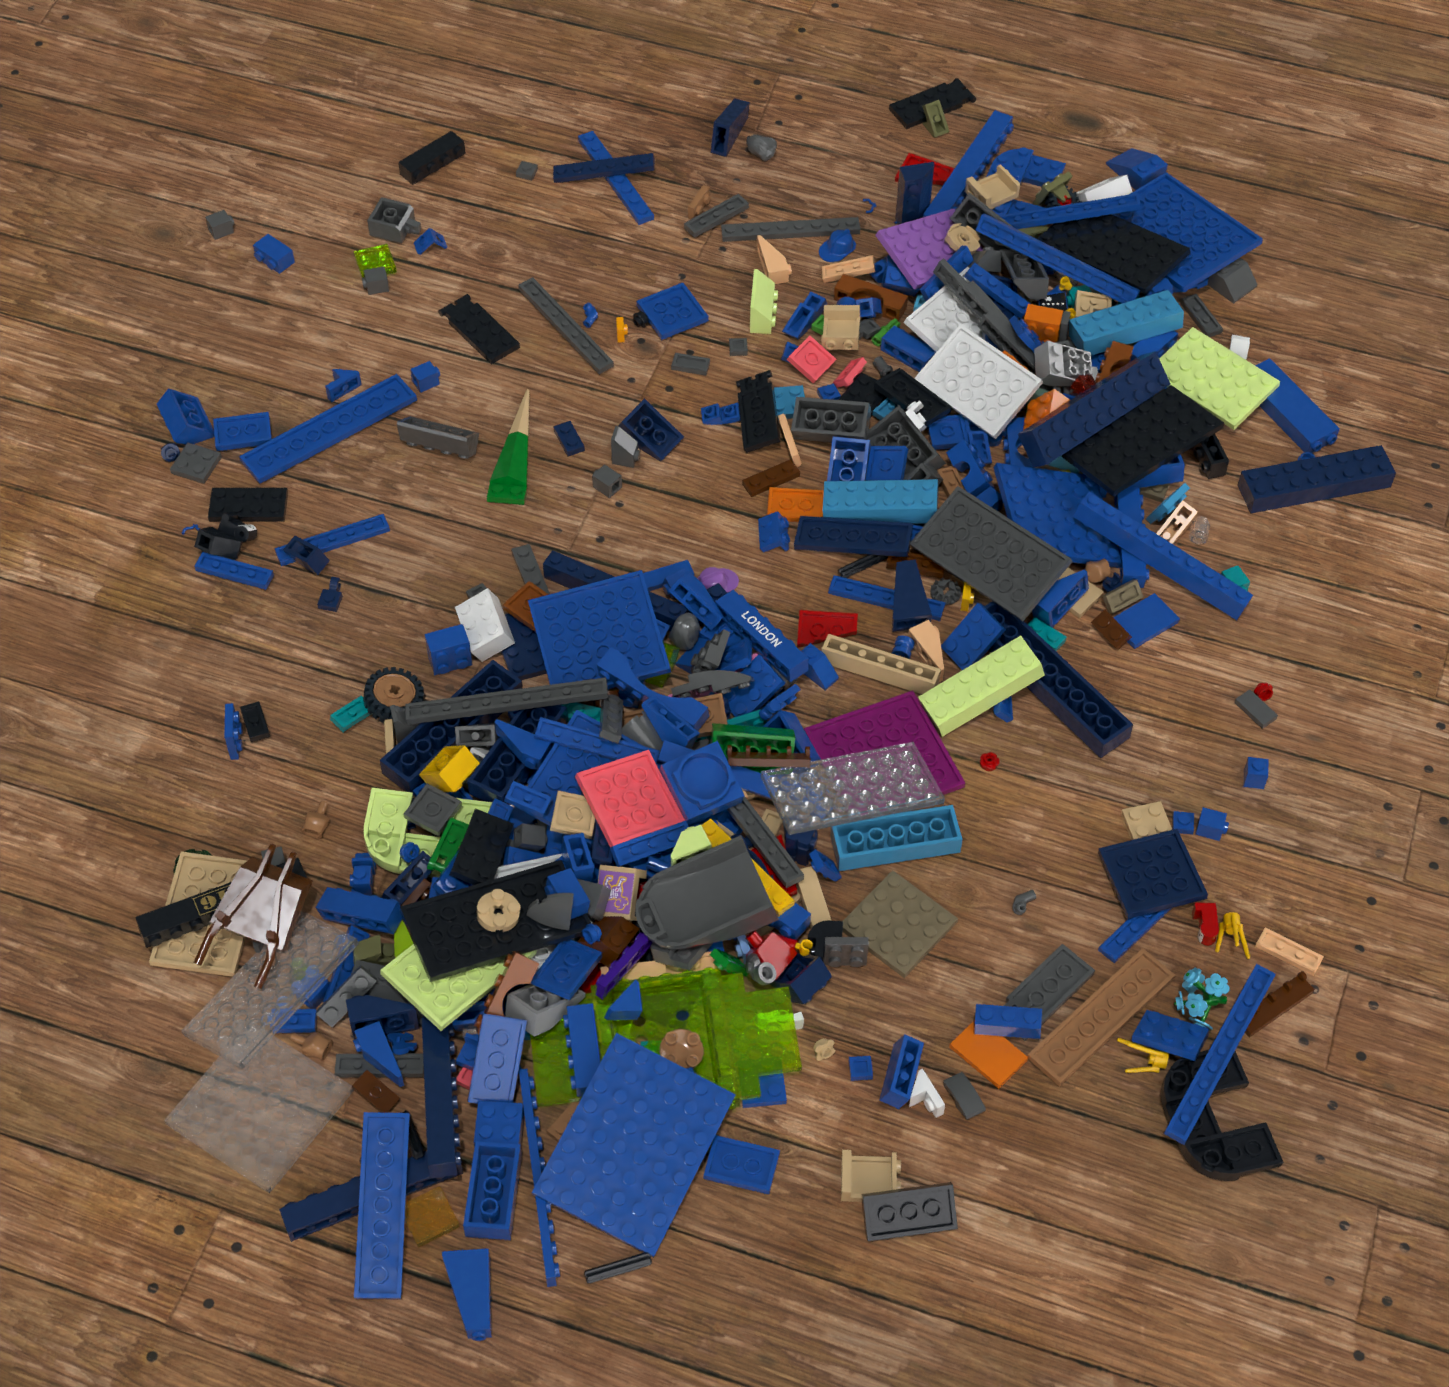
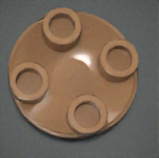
[659,1029,704,1069]

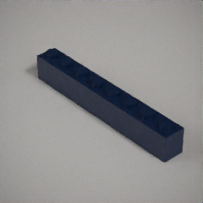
[543,550,688,632]
[422,1018,462,1178]
[279,1151,463,1242]

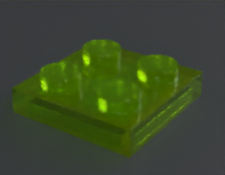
[353,244,397,278]

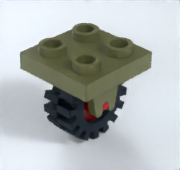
[1032,171,1079,208]

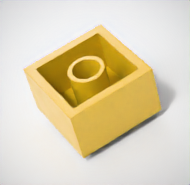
[419,745,480,792]

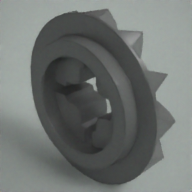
[930,577,961,605]

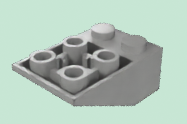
[1034,341,1093,386]

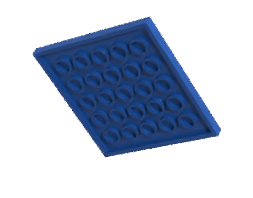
[993,463,1122,568]
[528,570,671,689]

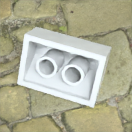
[1075,175,1132,202]

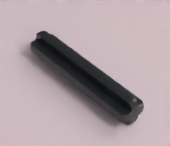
[838,554,888,578]
[400,1110,425,1159]
[584,1252,652,1283]

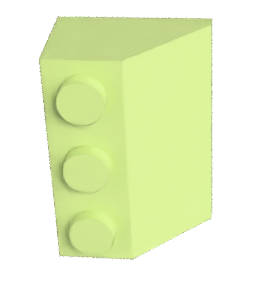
[750,269,778,334]
[671,825,711,866]

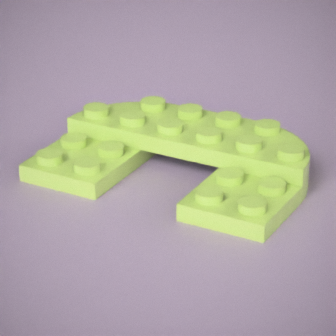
[364,788,492,878]

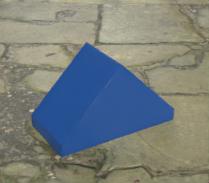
[604,979,643,1020]

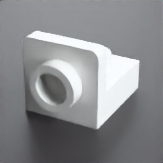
[905,401,927,432]

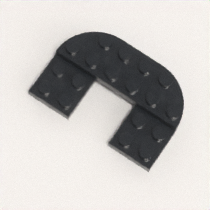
[1160,1050,1284,1181]

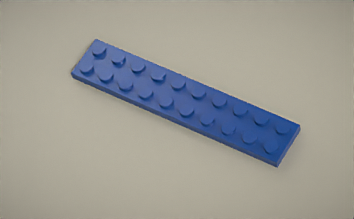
[239,374,417,484]

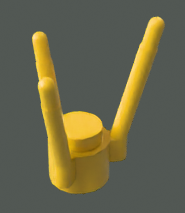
[1215,912,1250,959]
[1117,1038,1169,1073]

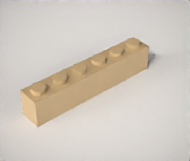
[822,634,941,694]

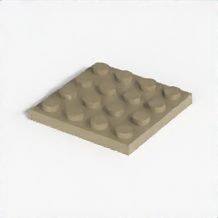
[843,870,958,978]

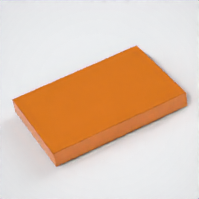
[767,487,824,522]
[949,1020,1028,1089]

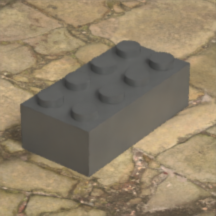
[791,397,871,443]

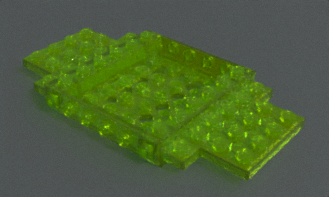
[530,967,802,1110]

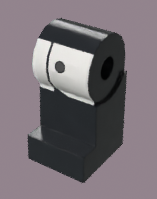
[218,511,257,542]

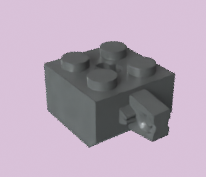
[367,197,421,243]

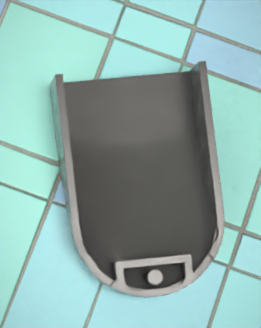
[635,835,779,949]

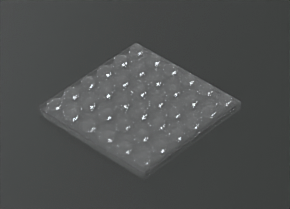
[164,1021,354,1193]

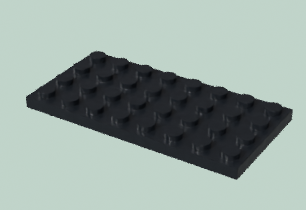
[1037,201,1190,294]
[1062,385,1224,497]
[400,860,591,982]

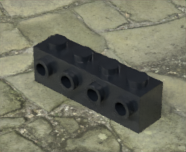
[1192,434,1229,479]

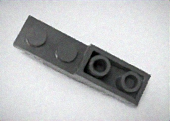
[671,670,754,698]

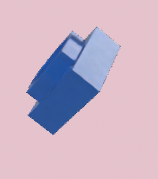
[659,741,745,826]

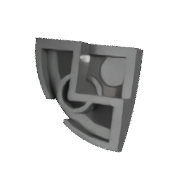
[527,893,574,930]

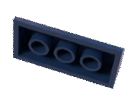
[895,162,934,225]

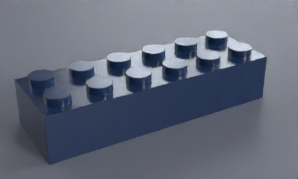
[467,705,568,805]

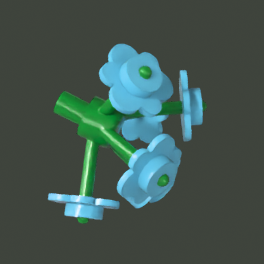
[1174,968,1230,1030]

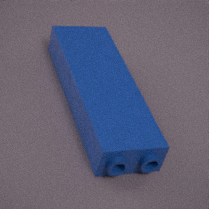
[1255,358,1340,453]

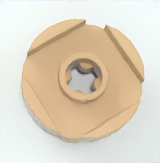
[945,223,980,255]
[477,889,521,932]

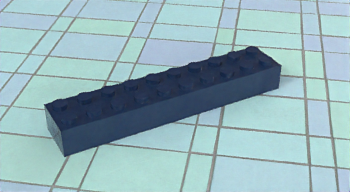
[1018,351,1170,468]
[984,601,1133,758]

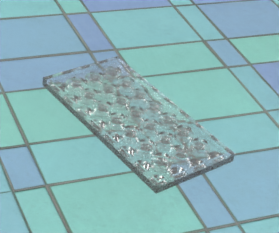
[761,742,945,835]
[181,910,359,1069]

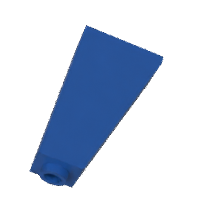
[442,1248,492,1341]

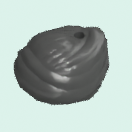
[746,134,777,162]
[669,613,700,651]

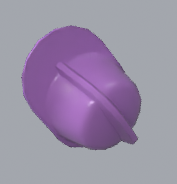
[697,567,739,593]

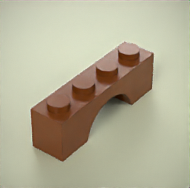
[834,274,908,322]
[1093,341,1134,386]
[474,951,539,1034]

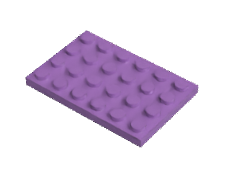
[875,209,983,289]

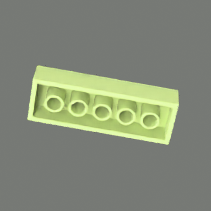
[918,636,1045,737]

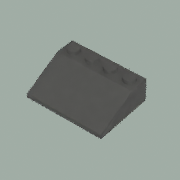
[867,406,946,480]

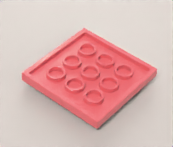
[575,750,685,847]

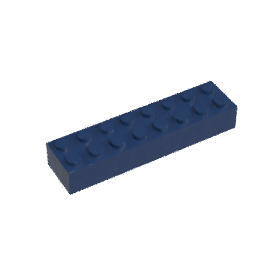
[1237,445,1396,514]
[380,660,523,793]

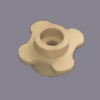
[814,1038,835,1061]

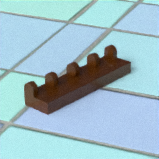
[727,745,811,768]
[1245,971,1315,1038]

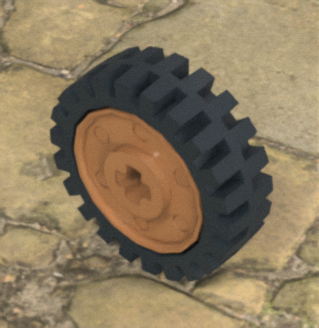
[363,667,424,723]

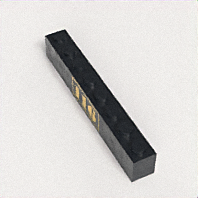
[135,858,307,948]

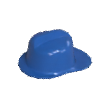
[819,229,856,263]

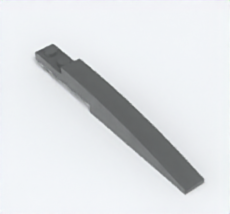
[933,258,1061,392]

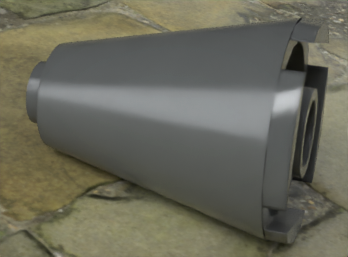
[622,710,663,753]

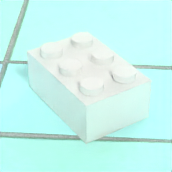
[455,588,515,662]

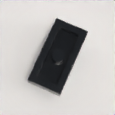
[240,701,270,742]

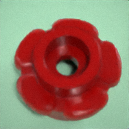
[1254,682,1273,701]
[980,752,1000,771]

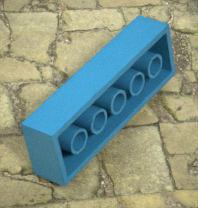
[1069,290,1184,356]
[823,479,939,524]
[830,805,963,871]

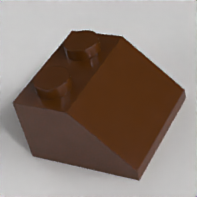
[577,916,639,968]

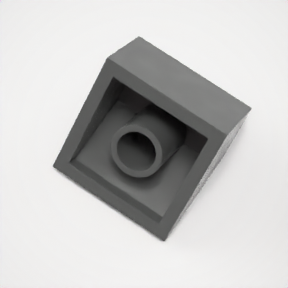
[1207,257,1258,304]

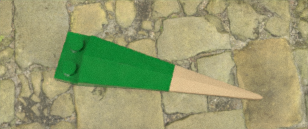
[487,389,529,505]

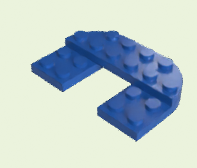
[986,147,1066,227]

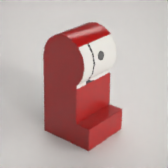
[1192,903,1219,946]

